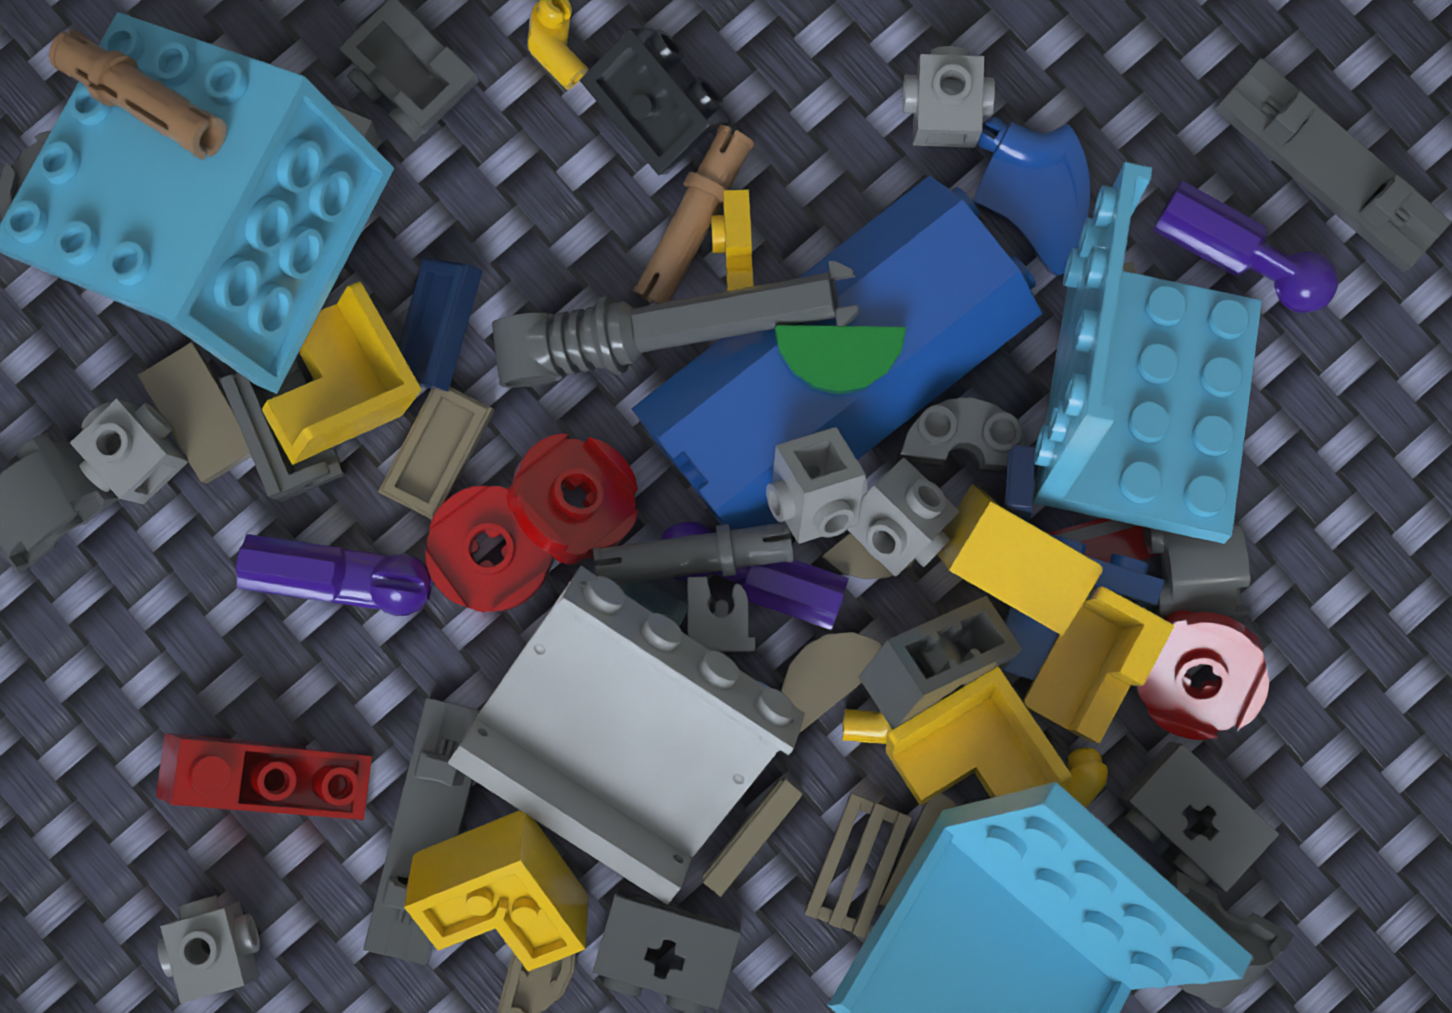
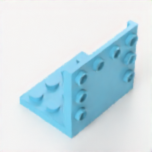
[0,12,394,394]
[1032,162,1262,544]
[827,782,1253,1013]

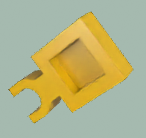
[711,190,754,291]

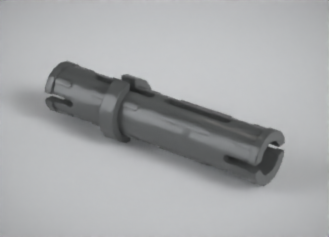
[593,521,794,585]

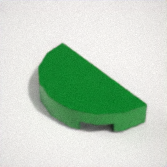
[774,325,906,395]

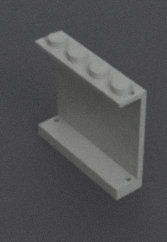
[448,566,805,905]

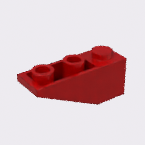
[156,733,372,820]

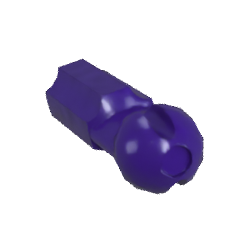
[1152,180,1338,313]
[661,522,849,630]
[235,534,432,616]

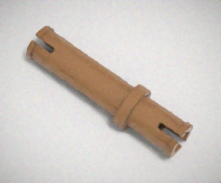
[49,29,227,159]
[632,125,755,304]

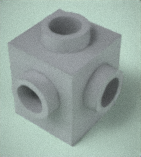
[902,46,995,148]
[70,398,189,504]
[766,427,867,544]
[847,457,960,577]
[158,895,260,1004]

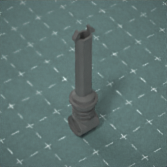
[492,260,861,388]

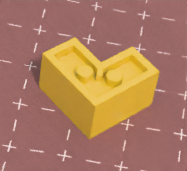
[262,281,422,465]
[937,484,1103,636]
[1023,587,1175,744]
[886,666,1072,806]
[404,810,589,972]

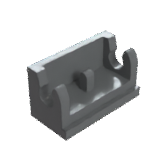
[220,359,346,502]
[688,577,755,653]

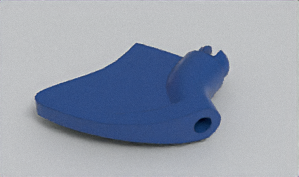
[973,117,1090,276]

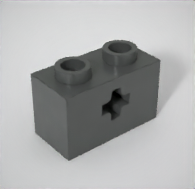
[858,596,1022,730]
[1117,742,1279,892]
[592,889,741,1013]

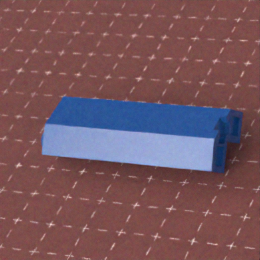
[631,175,1042,530]

